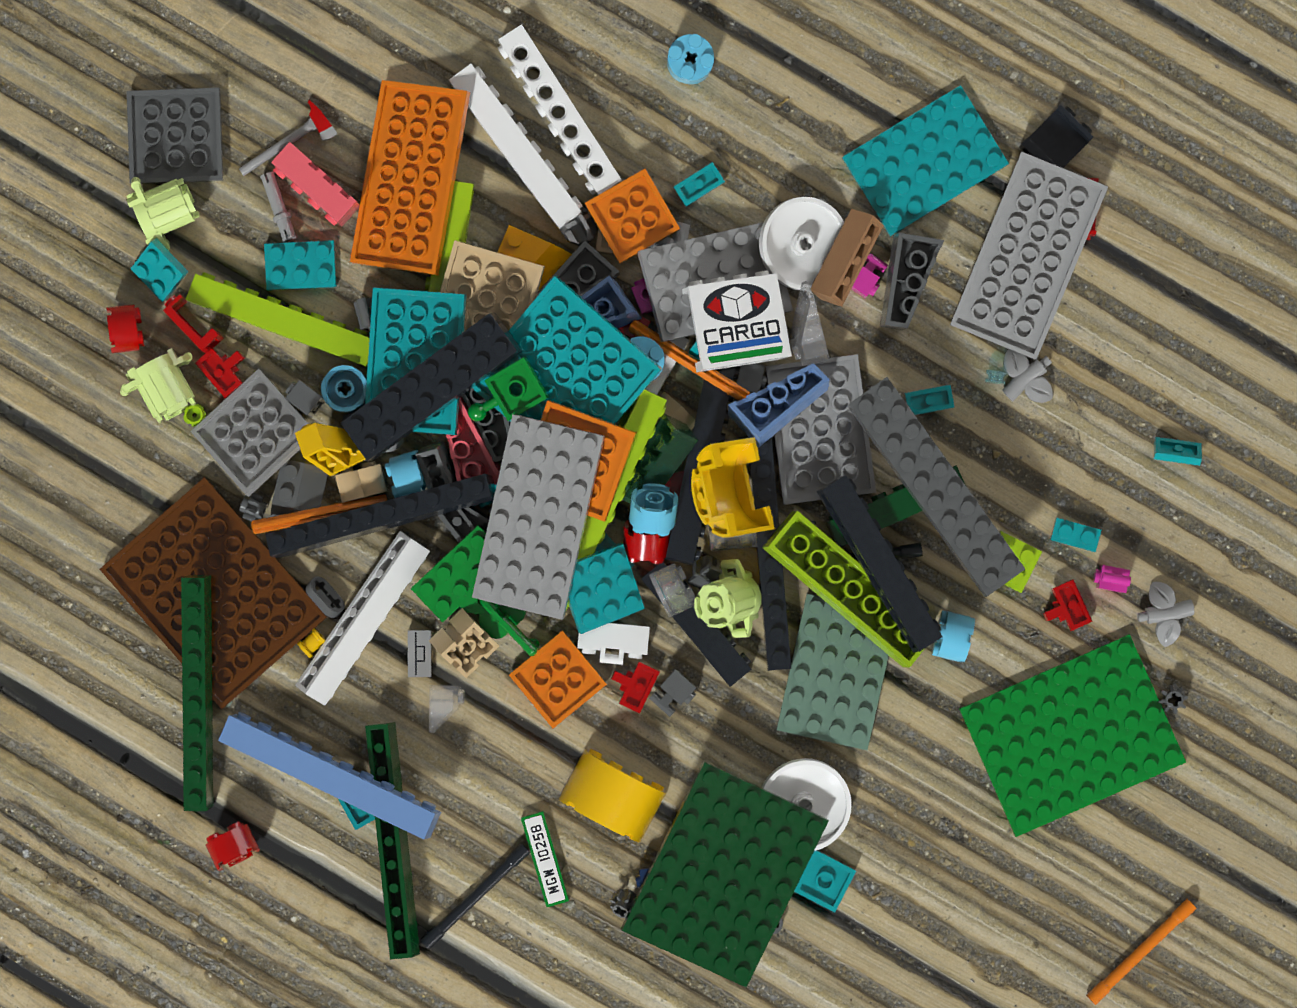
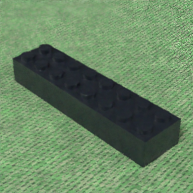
[340,313,522,461]

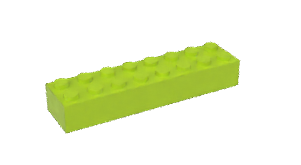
[762,511,924,667]

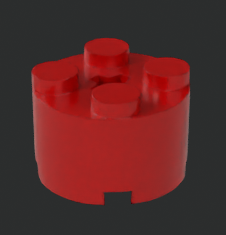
[106,304,144,353]
[623,520,671,564]
[205,822,260,871]

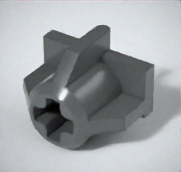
[560,213,597,246]
[688,555,722,589]

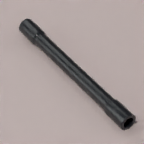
[420,843,531,950]

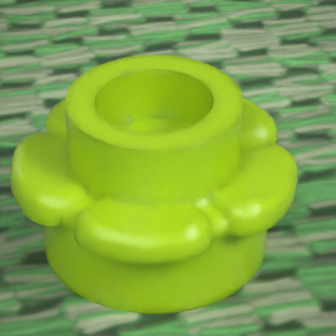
[183,404,206,427]

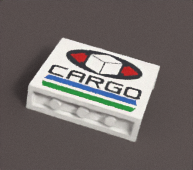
[682,271,792,372]

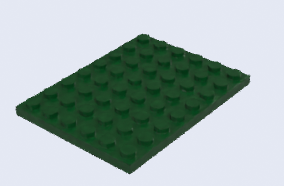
[621,761,829,988]

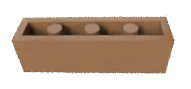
[810,209,884,307]

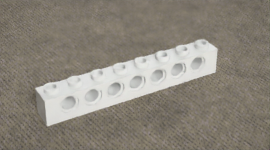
[497,24,622,196]

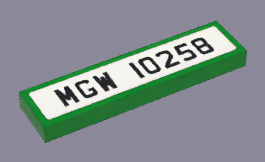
[521,811,569,907]

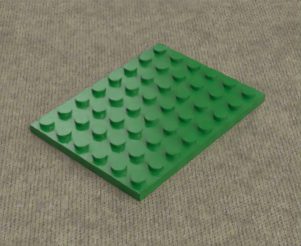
[959,634,1186,837]

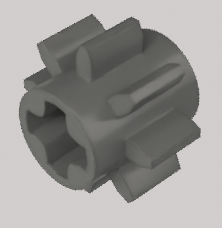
[239,492,268,521]
[1158,685,1188,714]
[610,889,636,918]

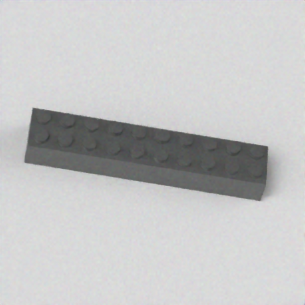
[847,377,1025,597]

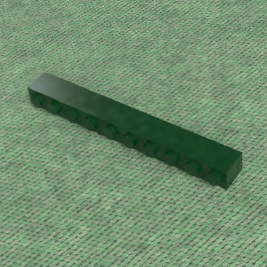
[181,575,213,811]
[365,722,420,960]

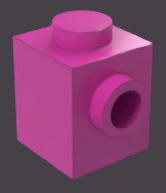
[631,278,653,315]

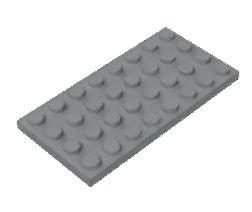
[950,152,1108,360]
[472,414,605,620]

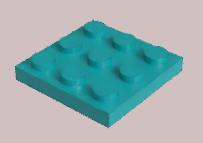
[568,543,645,634]

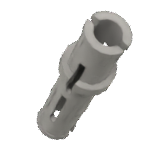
[260,172,297,242]

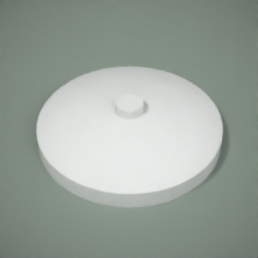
[759,197,844,290]
[761,758,851,851]

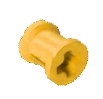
[297,628,326,658]

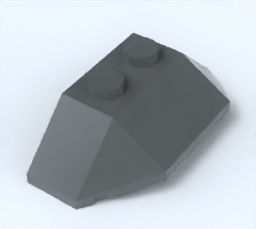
[270,450,328,530]

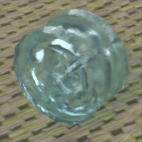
[985,370,1007,384]

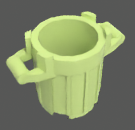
[126,177,200,250]
[120,348,196,423]
[694,559,762,638]

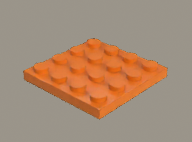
[541,400,637,522]

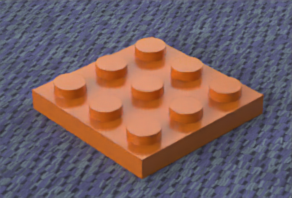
[585,169,680,264]
[509,630,607,729]

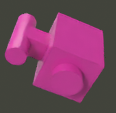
[851,253,888,299]
[1093,565,1131,593]

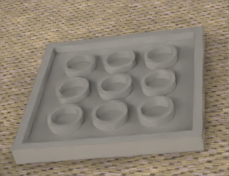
[190,369,309,497]

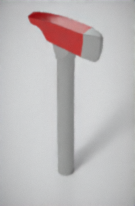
[239,100,337,176]

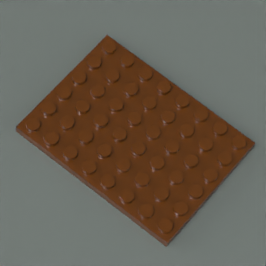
[99,477,327,709]

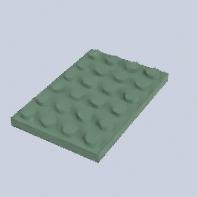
[776,594,889,751]

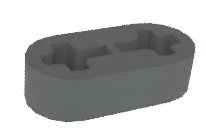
[306,576,345,618]

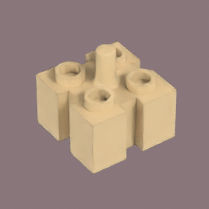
[429,608,499,678]

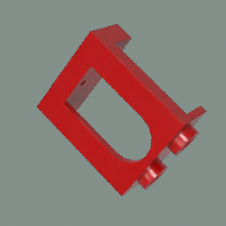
[163,294,224,353]

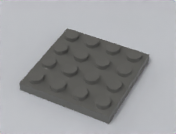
[127,88,224,184]

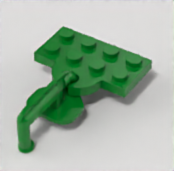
[411,525,539,656]

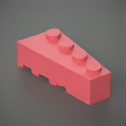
[271,142,360,227]
[446,397,501,485]

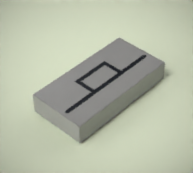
[408,630,432,677]

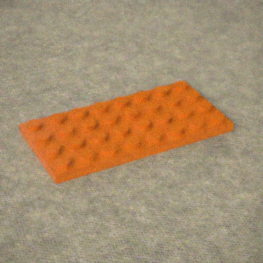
[350,80,470,276]

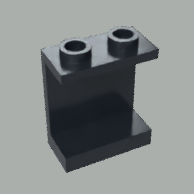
[1019,105,1093,168]

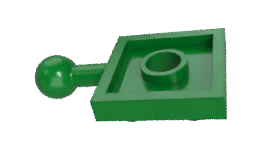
[468,356,549,421]

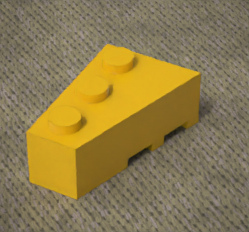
[295,423,365,476]

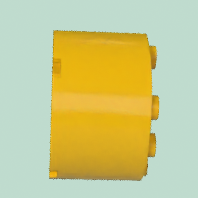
[691,437,774,538]
[558,748,666,843]

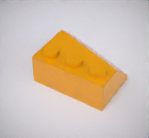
[497,225,572,291]

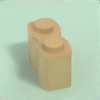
[335,461,388,503]

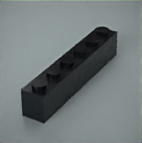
[641,562,752,687]

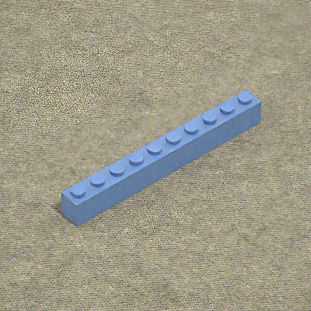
[218,712,441,840]

